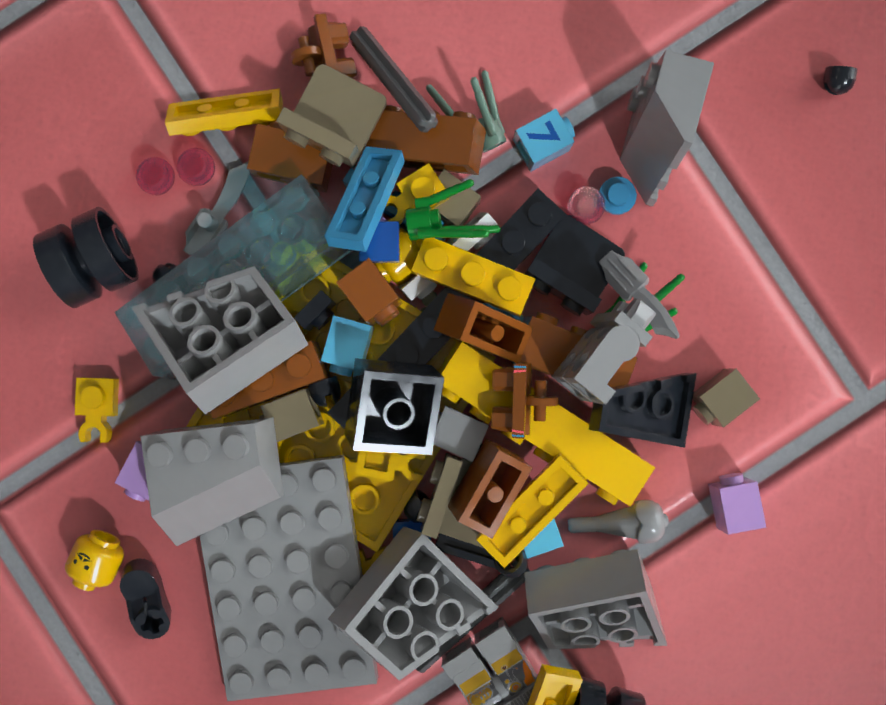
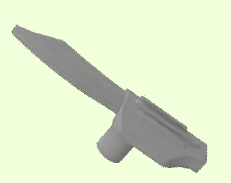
[183,162,250,261]
[599,250,680,339]

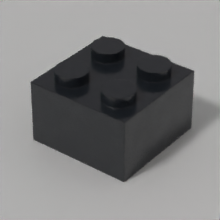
[344,358,445,455]

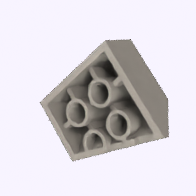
[620,50,714,206]
[131,266,309,415]
[140,417,284,546]
[328,526,499,681]
[524,549,667,649]

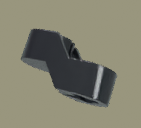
[120,558,172,639]

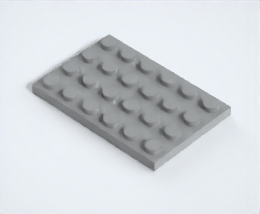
[200,455,379,701]

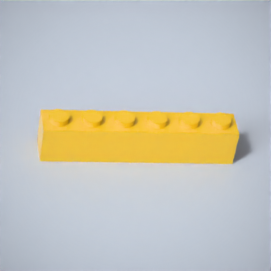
[438,341,655,507]

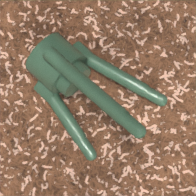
[426,70,507,153]

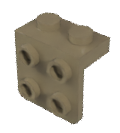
[276,64,387,168]
[416,453,484,548]

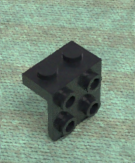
[525,215,625,317]

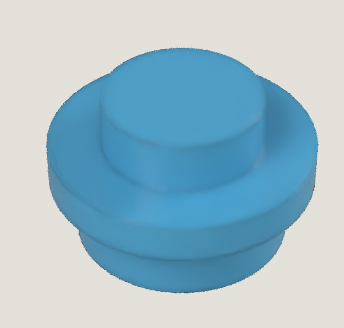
[598,177,637,215]

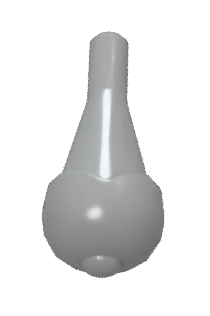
[568,500,669,544]

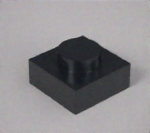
[294,290,336,331]

